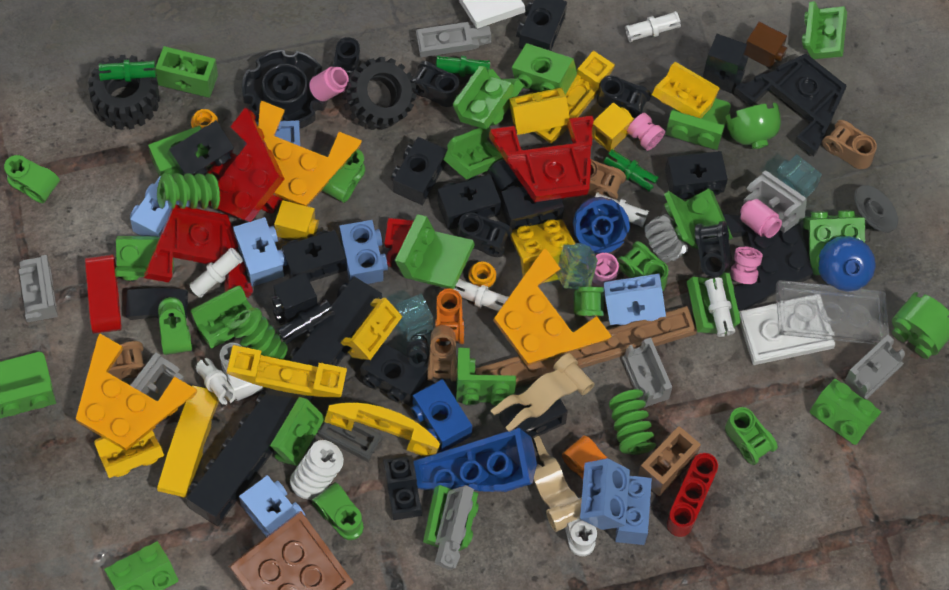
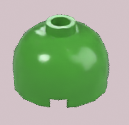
[725,103,781,149]

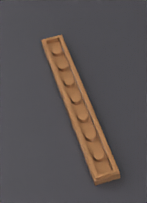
[475,306,697,388]

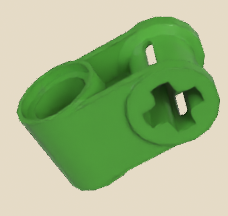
[322,149,365,203]
[4,155,60,204]
[617,241,669,292]
[574,287,604,316]
[158,297,192,355]
[725,407,778,465]
[312,482,364,540]

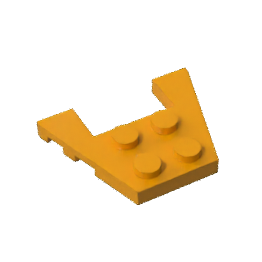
[258,101,362,206]
[493,248,612,365]
[76,334,197,451]

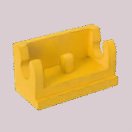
[509,88,570,135]
[341,298,403,360]

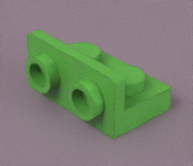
[453,66,515,130]
[115,236,174,280]
[270,397,325,466]

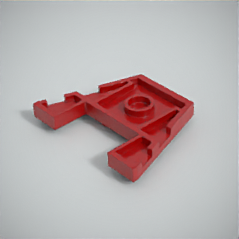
[208,107,285,222]
[489,116,594,202]
[144,205,253,298]

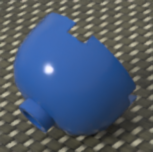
[573,197,630,254]
[818,236,876,292]

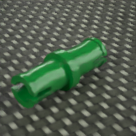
[436,55,490,77]
[99,60,156,82]
[603,149,659,192]

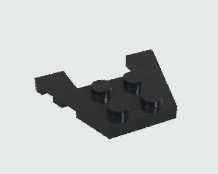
[734,53,847,157]
[722,213,813,311]

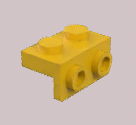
[652,62,719,118]
[94,430,164,478]

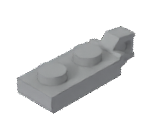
[416,22,491,58]
[435,485,474,570]

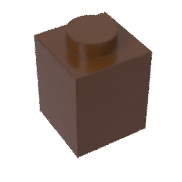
[745,22,788,69]

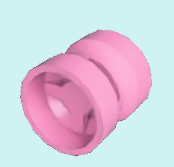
[627,113,665,151]
[730,247,763,284]
[589,253,619,287]

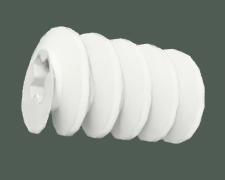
[290,440,344,500]

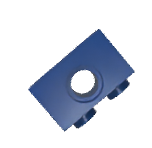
[411,379,472,452]

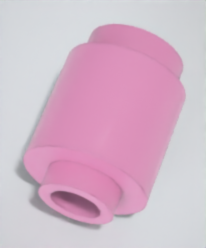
[310,67,349,101]
[740,199,782,238]

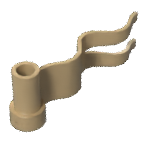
[491,353,595,432]
[534,436,582,532]

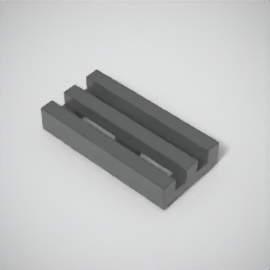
[318,422,383,463]

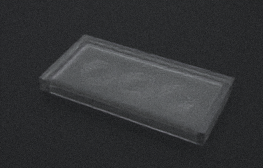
[776,280,889,344]

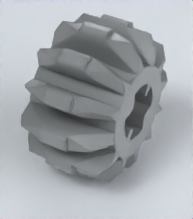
[645,214,688,263]

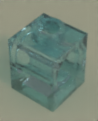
[776,154,822,198]
[556,243,598,289]
[396,293,433,341]

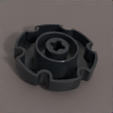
[242,50,328,129]

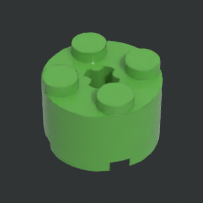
[892,292,949,359]

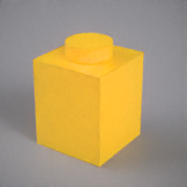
[592,102,634,152]
[274,200,319,241]

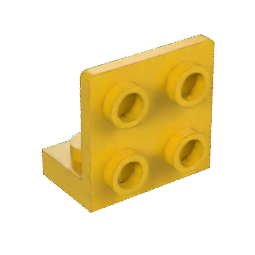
[510,219,580,283]

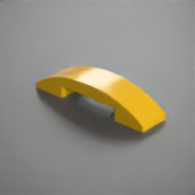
[535,50,615,143]
[227,345,347,397]
[324,403,440,457]

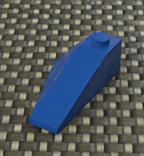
[413,428,537,492]

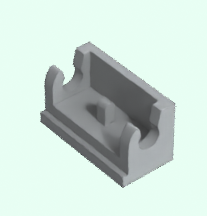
[743,170,807,233]
[19,255,58,322]
[844,335,905,400]
[622,338,672,407]
[130,353,184,401]

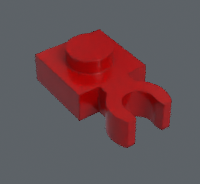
[384,218,414,267]

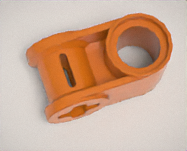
[435,288,464,345]
[562,435,607,479]

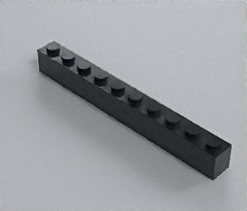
[187,276,382,527]

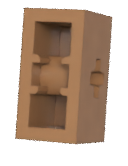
[638,426,701,496]

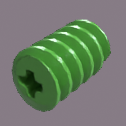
[157,173,220,209]
[227,307,288,359]
[609,389,656,455]

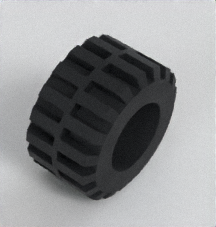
[88,55,160,130]
[342,57,416,130]

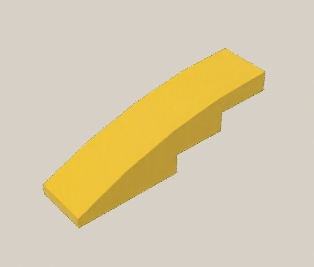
[157,385,219,498]

